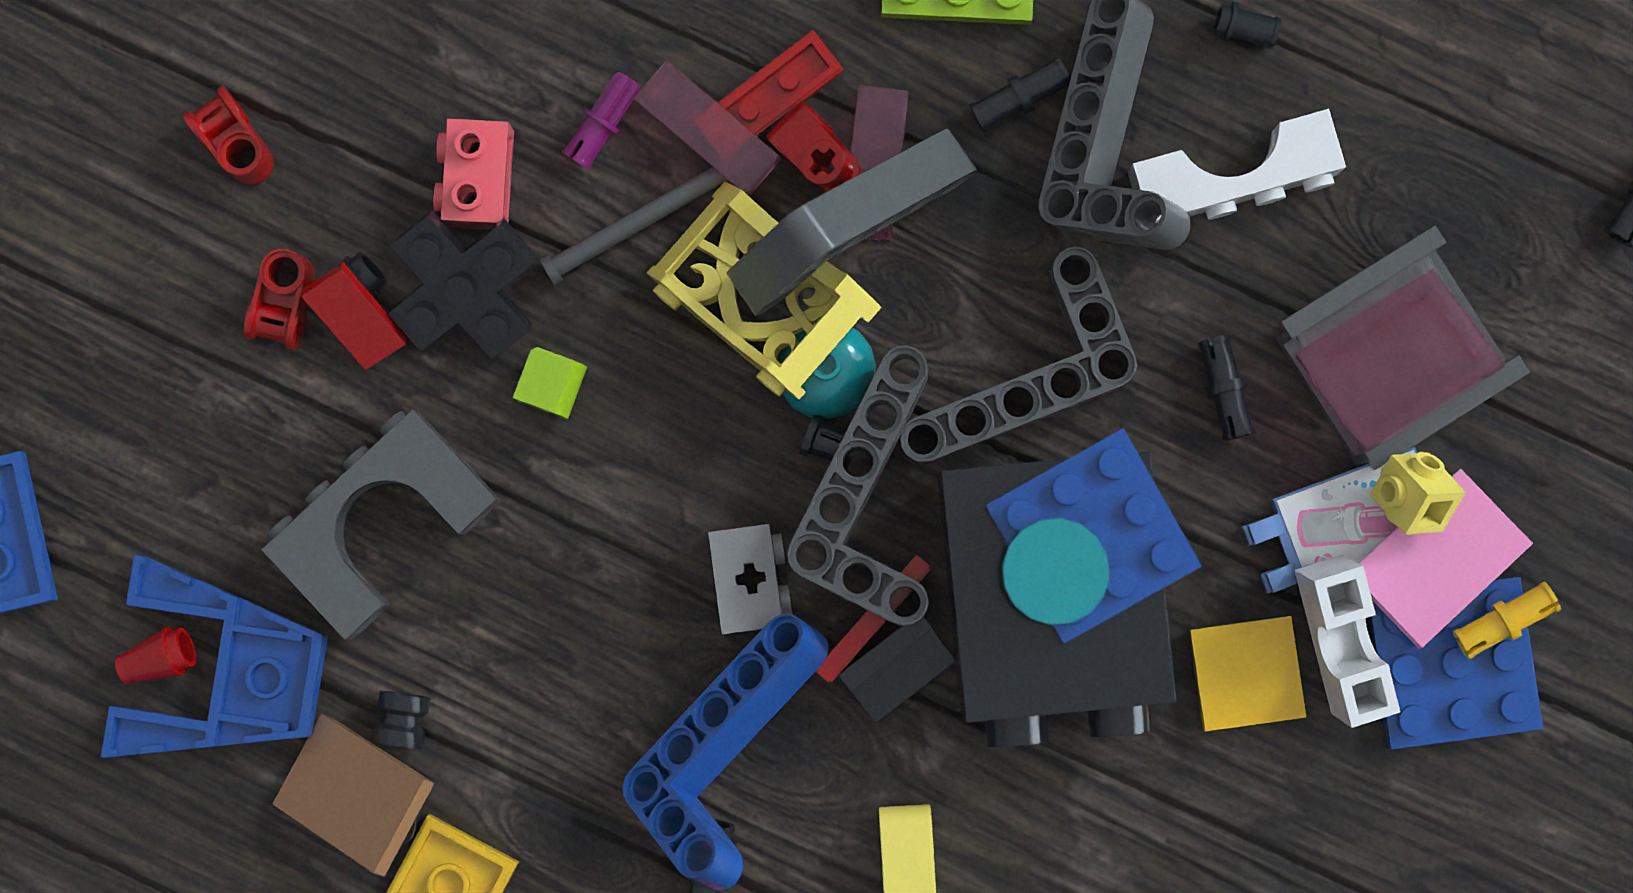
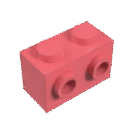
[433,119,514,229]

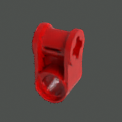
[182,85,274,185]
[766,100,861,192]
[243,249,315,351]

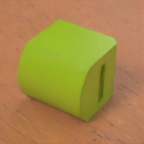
[513,347,587,419]

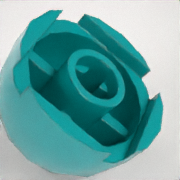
[778,325,876,421]

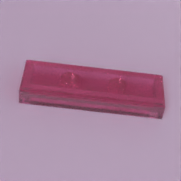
[634,60,782,197]
[851,85,909,242]

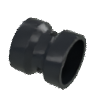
[372,690,431,749]

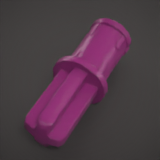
[562,72,640,170]

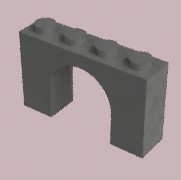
[262,409,502,640]

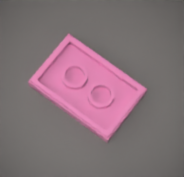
[1359,469,1533,649]

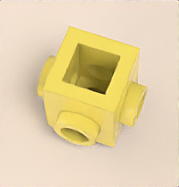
[1370,452,1466,535]

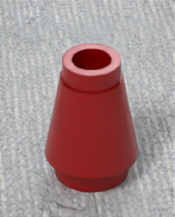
[115,627,197,684]

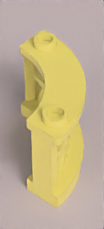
[647,182,882,400]

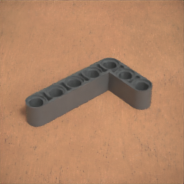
[1038,0,1190,250]
[726,129,977,316]
[899,246,1137,465]
[787,345,929,627]

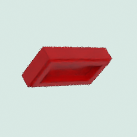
[301,262,407,370]

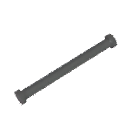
[540,140,765,285]

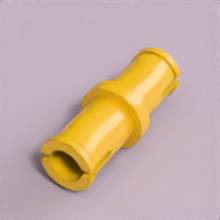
[1452,581,1561,660]

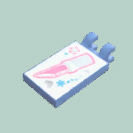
[1241,447,1417,593]

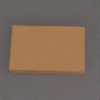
[273,714,434,876]

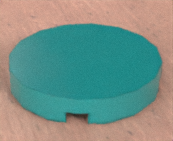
[1002,518,1110,625]

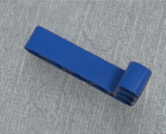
[623,613,828,891]

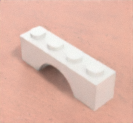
[1127,109,1346,227]

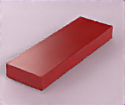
[694,30,844,160]
[816,555,930,682]

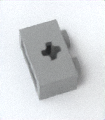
[708,524,792,634]

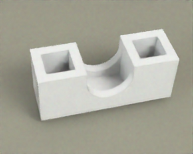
[1294,555,1400,728]

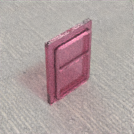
[1296,269,1505,453]

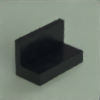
[839,618,956,723]

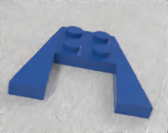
[101,555,328,758]

